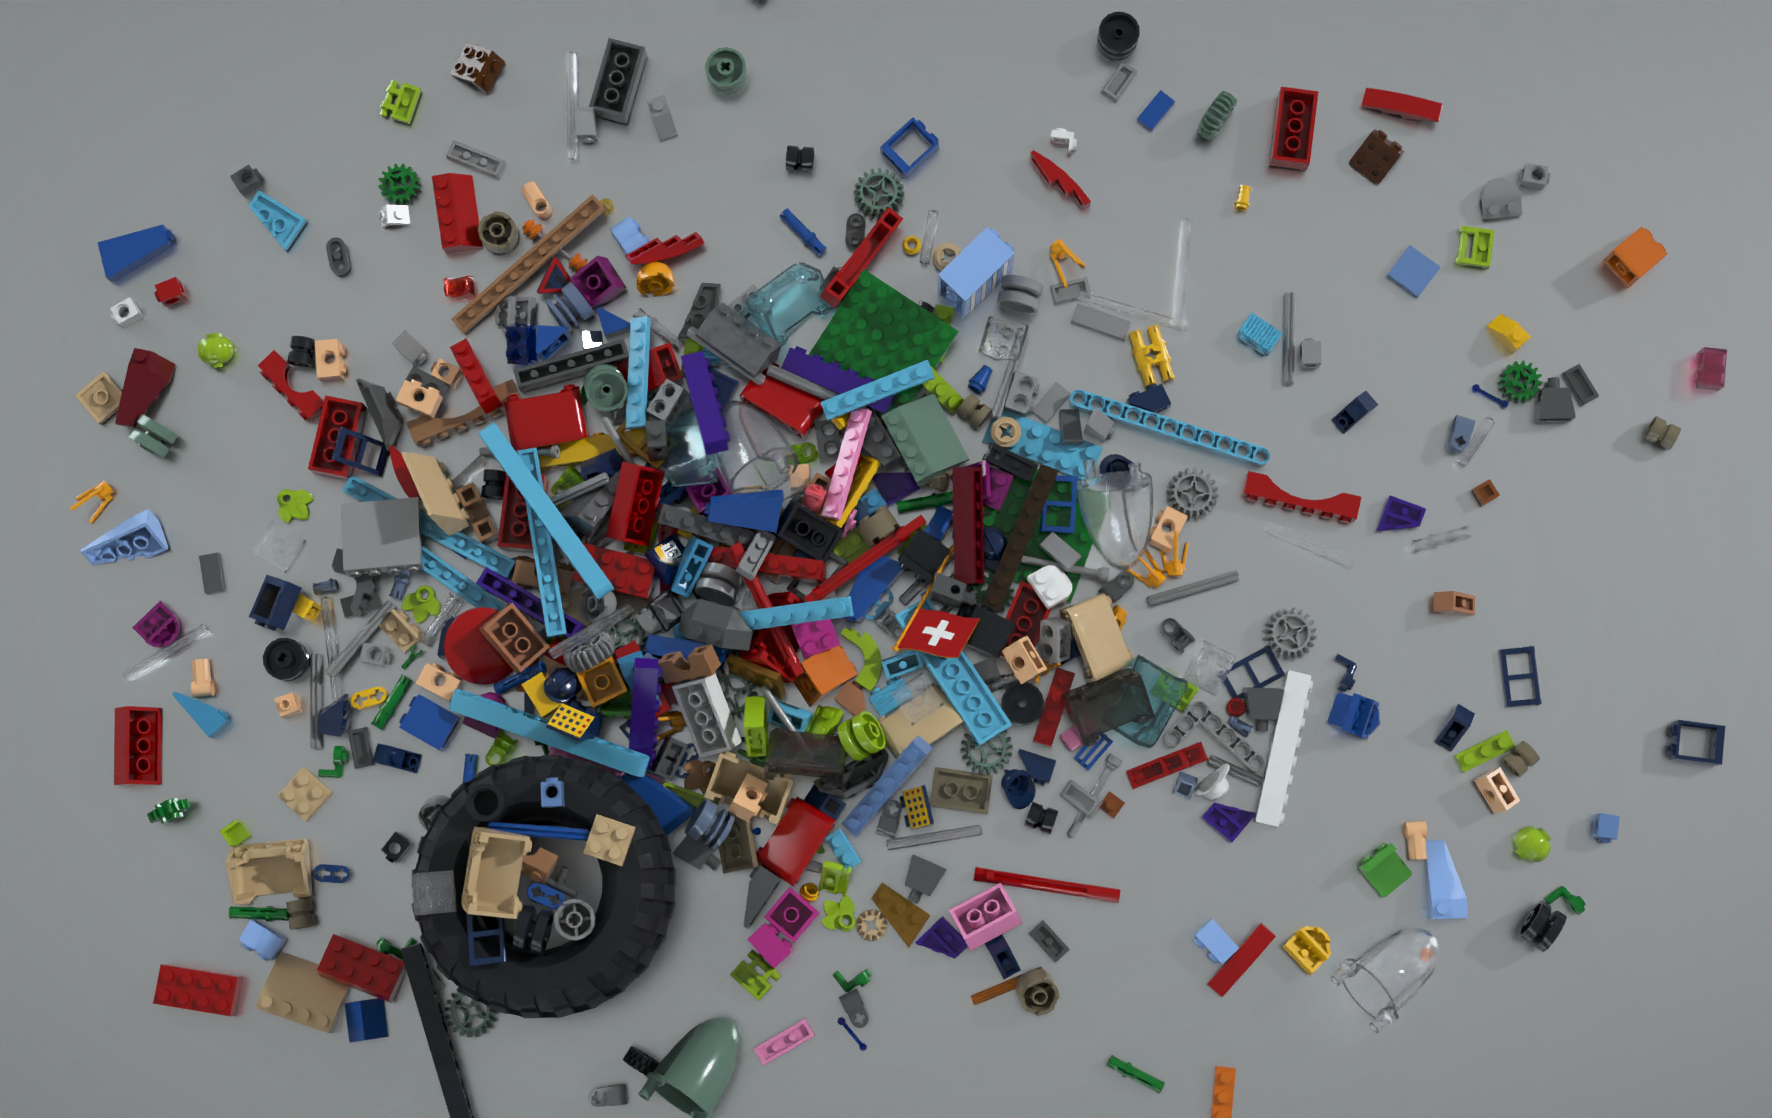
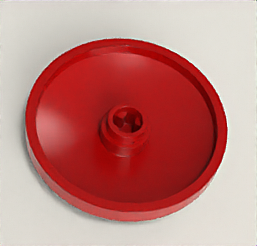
[444,607,513,685]

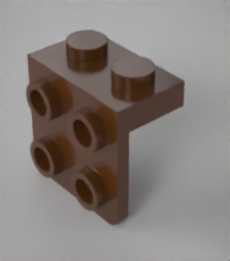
[451,43,505,93]
[1350,130,1405,184]

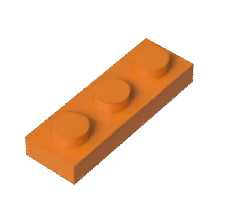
[1211,1066,1236,1118]

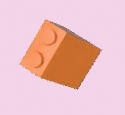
[1604,226,1667,287]
[793,646,858,707]

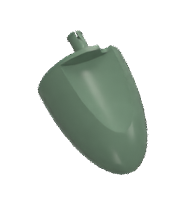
[638,1017,740,1118]

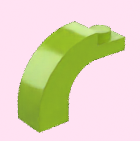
[840,627,882,692]

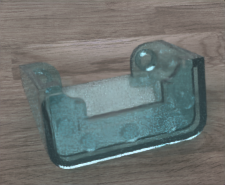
[745,262,833,347]
[665,407,718,487]
[1101,654,1188,748]

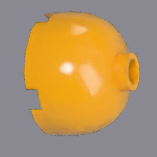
[636,261,674,297]

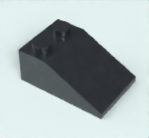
[771,500,844,563]
[956,603,1016,658]

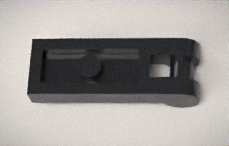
[982,443,1039,484]

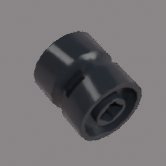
[786,145,814,172]
[287,336,316,368]
[481,469,506,500]
[1024,802,1058,834]

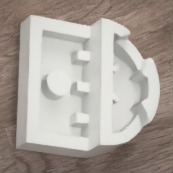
[1027,565,1072,609]

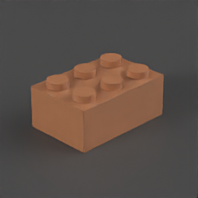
[479,603,550,673]

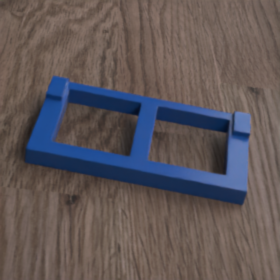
[1040,475,1078,534]

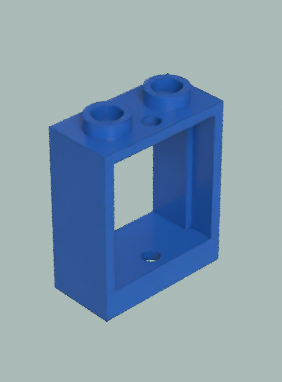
[880,117,939,178]

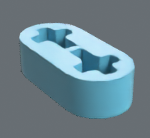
[865,590,894,621]

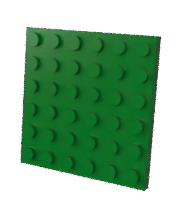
[809,269,959,416]
[983,468,1110,603]

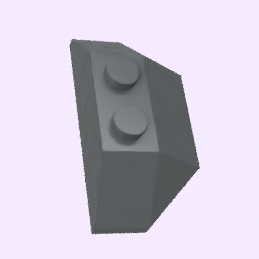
[356,378,402,451]
[678,599,753,651]
[813,748,889,799]

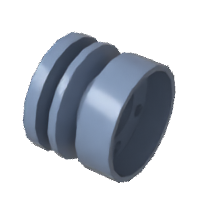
[545,282,594,332]
[685,798,735,851]

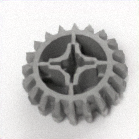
[1166,468,1218,519]
[1264,608,1317,660]
[563,632,615,672]

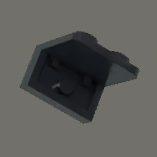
[898,529,950,583]

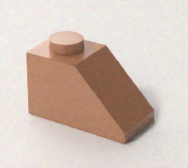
[1433,591,1475,615]
[834,681,866,716]

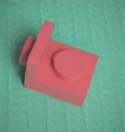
[802,484,828,514]

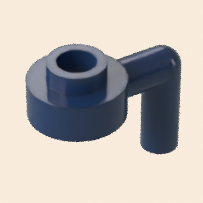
[1335,654,1357,692]

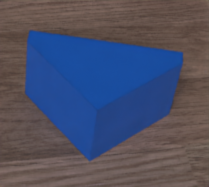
[597,307,630,339]

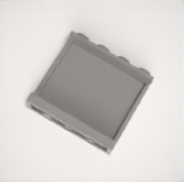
[341,497,424,577]

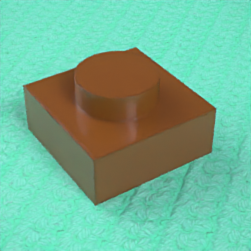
[1472,479,1500,506]
[1099,791,1125,819]

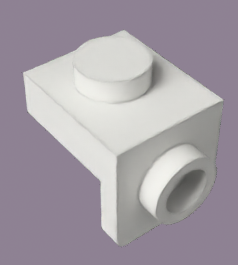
[1050,128,1077,155]
[379,205,410,228]

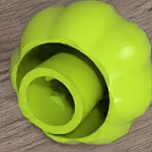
[197,333,234,368]
[1515,826,1551,862]

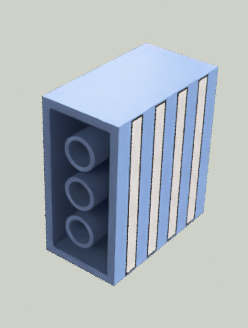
[937,227,1015,319]

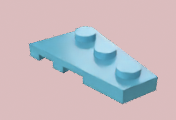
[248,190,307,252]

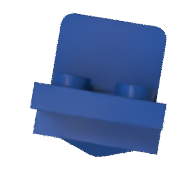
[1328,692,1381,739]

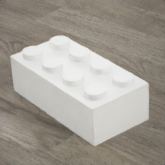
[672,673,742,758]

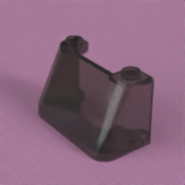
[1061,668,1155,746]
[764,728,846,787]

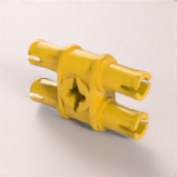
[1129,324,1175,387]

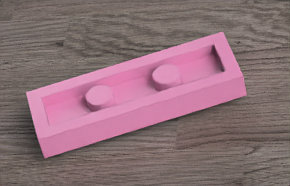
[754,1019,815,1066]

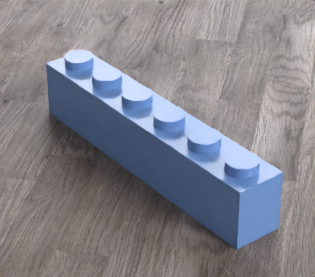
[841,736,933,836]

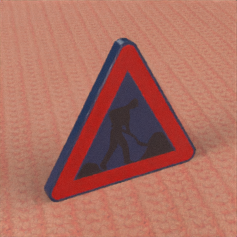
[537,256,571,294]

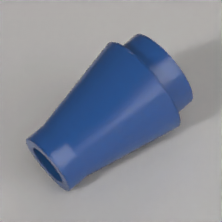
[968,365,993,394]

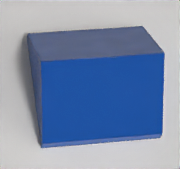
[536,325,571,362]
[345,998,389,1043]

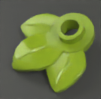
[277,489,313,523]
[401,585,440,623]
[821,895,855,932]

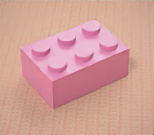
[949,883,1022,951]

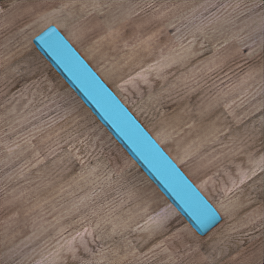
[1069,389,1270,467]
[478,422,614,600]
[449,689,650,777]

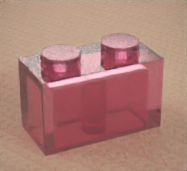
[1694,347,1727,391]

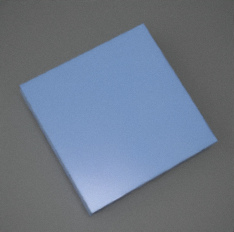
[1387,245,1440,298]

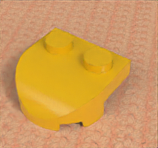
[1282,926,1332,976]

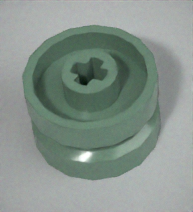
[705,47,748,95]
[583,364,628,411]
[127,414,178,458]

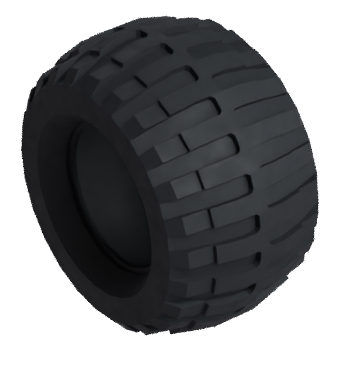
[411,755,676,1018]

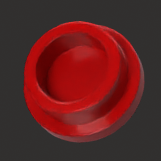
[1227,698,1246,717]

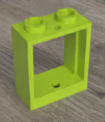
[744,696,768,757]

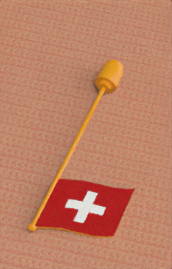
[892,506,985,658]

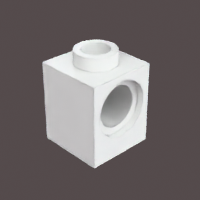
[110,297,144,328]

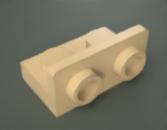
[379,608,422,654]

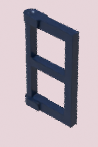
[331,427,389,476]
[1218,646,1285,699]
[1499,646,1542,707]
[466,912,507,967]

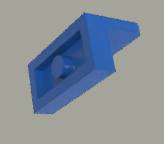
[924,506,953,542]

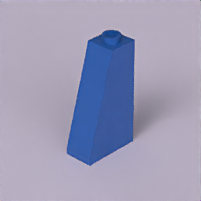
[97,225,174,282]
[704,490,784,533]
[844,556,905,623]
[645,634,727,670]
[620,773,696,836]

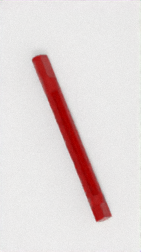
[803,515,926,602]
[729,542,804,678]
[973,867,1120,903]

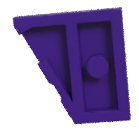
[872,472,921,507]
[1376,495,1426,531]
[1201,802,1256,843]
[915,916,968,959]

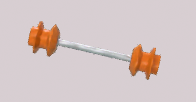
[522,219,588,273]

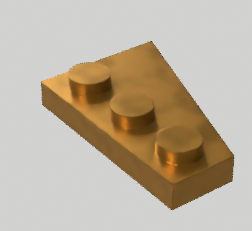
[726,654,786,700]
[871,883,930,948]

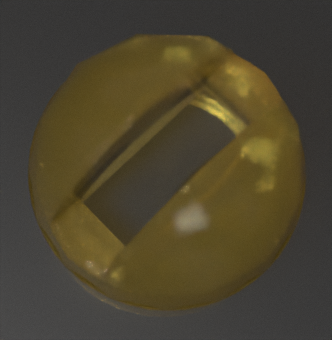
[600,198,614,214]

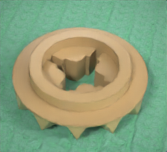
[933,243,961,271]
[991,417,1021,447]
[856,909,887,941]

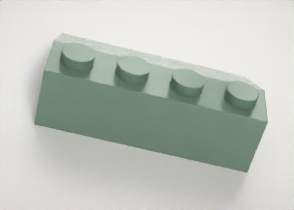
[881,394,969,487]

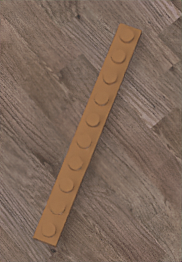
[451,194,606,334]

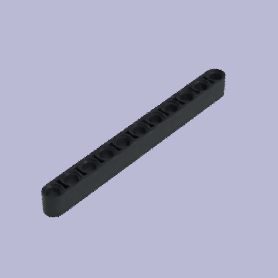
[401,943,474,1118]

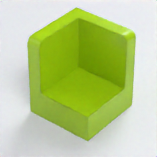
[220,820,252,847]

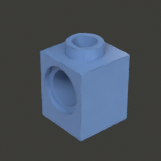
[541,778,565,808]
[1593,813,1620,843]

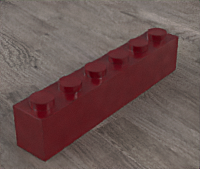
[951,467,984,584]

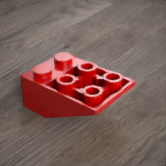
[617,343,683,394]

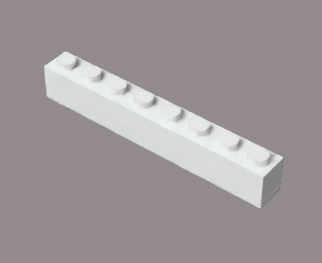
[1253,670,1313,828]

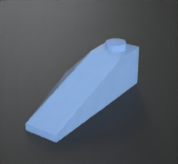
[80,509,168,565]
[1425,840,1468,919]

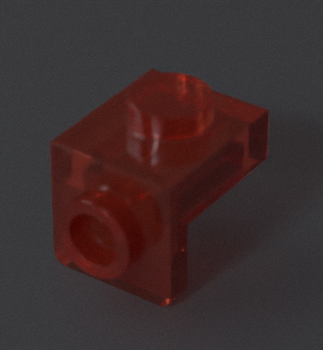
[443,275,475,299]

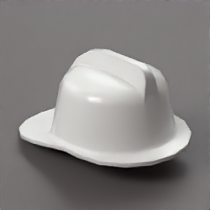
[1195,763,1230,801]

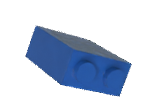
[399,694,462,751]

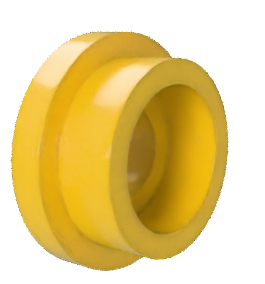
[902,236,921,255]
[799,883,819,902]

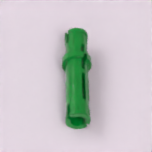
[896,491,953,513]
[371,674,412,730]
[229,906,290,922]
[1107,1055,1165,1094]

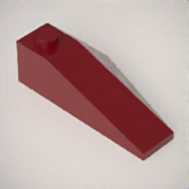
[115,348,176,428]

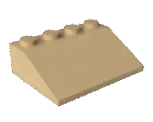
[401,452,469,536]
[255,952,350,1033]

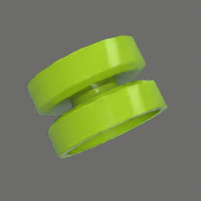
[838,711,886,761]

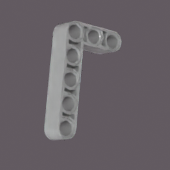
[1163,701,1266,773]

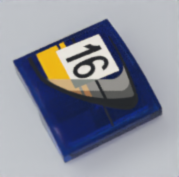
[644,533,685,587]

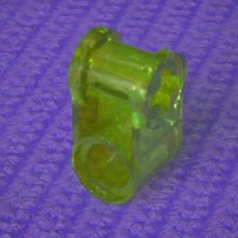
[780,442,818,468]
[551,465,584,496]
[485,731,519,766]

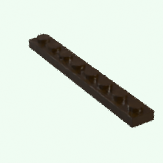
[981,464,1059,613]

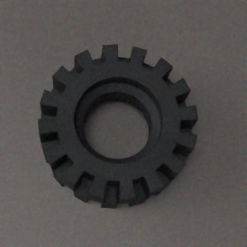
[623,1046,659,1076]

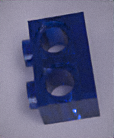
[505,323,537,365]

